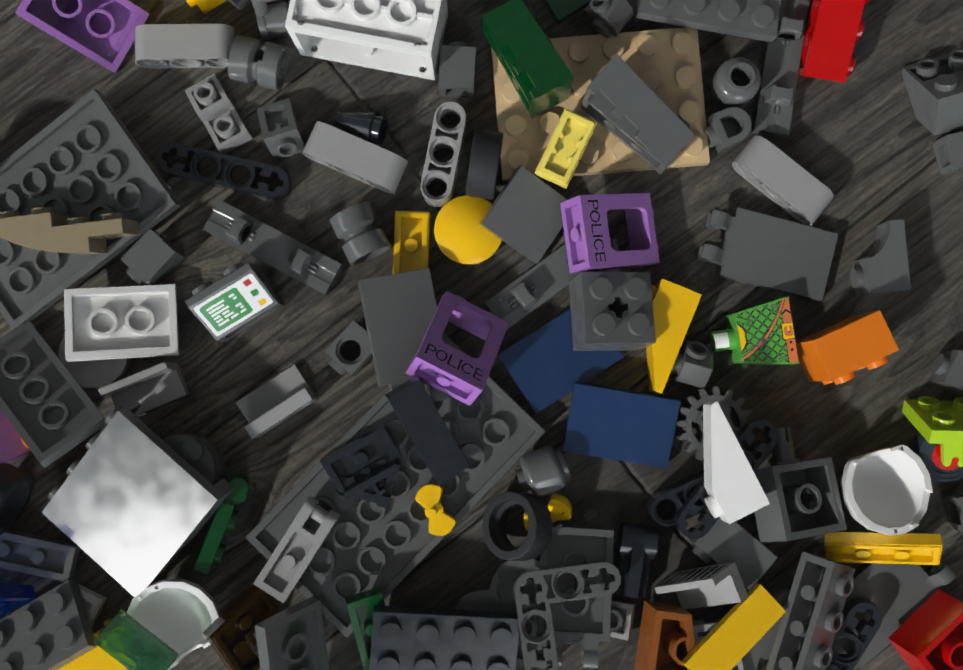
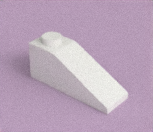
[703,401,770,524]

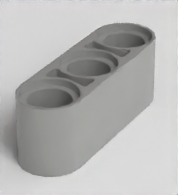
[135,24,236,69]
[421,102,466,207]
[302,121,408,194]
[732,135,834,226]

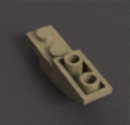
[0,207,140,255]

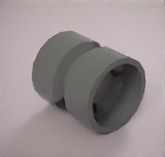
[228,34,290,91]
[329,202,392,266]

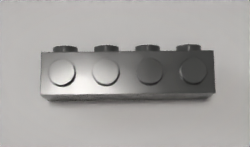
[766,551,855,670]

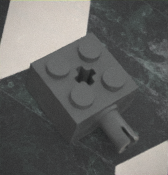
[569,239,656,351]
[754,427,847,543]

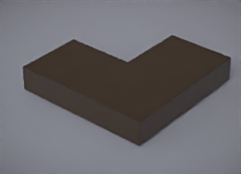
[203,584,279,670]

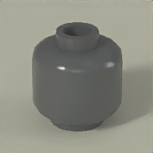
[710,57,761,108]
[515,445,571,497]

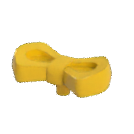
[415,483,457,536]
[523,494,572,531]

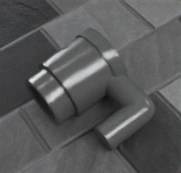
[251,0,290,41]

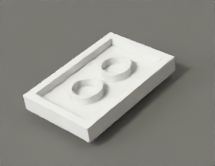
[64,284,179,362]

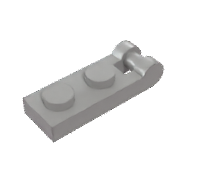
[253,496,340,603]

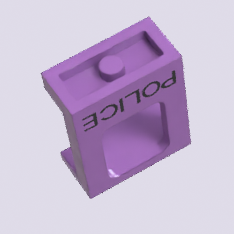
[560,193,660,273]
[406,291,509,406]

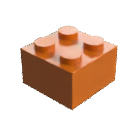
[796,310,899,385]

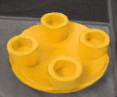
[434,196,502,264]

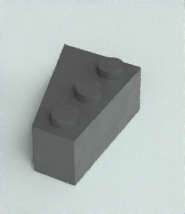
[581,53,695,174]

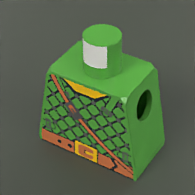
[710,297,800,365]

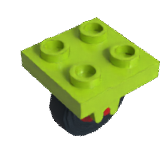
[902,396,963,482]

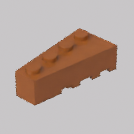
[634,600,695,670]

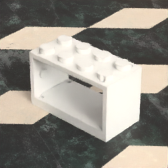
[285,0,448,80]

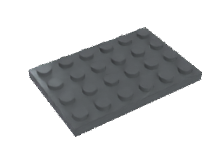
[0,89,181,330]

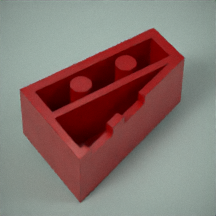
[798,0,870,83]

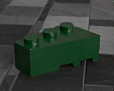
[481,0,574,118]

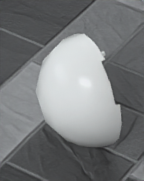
[840,445,933,535]
[123,579,219,670]

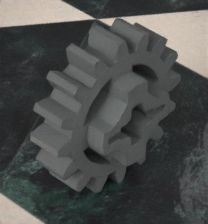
[676,386,752,461]

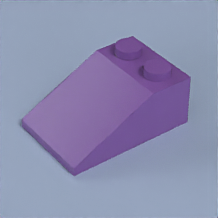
[15,0,149,73]

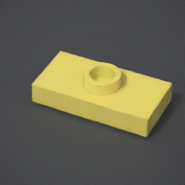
[535,108,597,189]

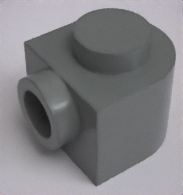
[584,0,634,38]
[703,107,752,154]
[671,340,713,388]

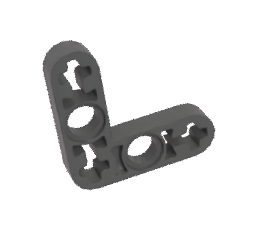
[514,562,621,670]

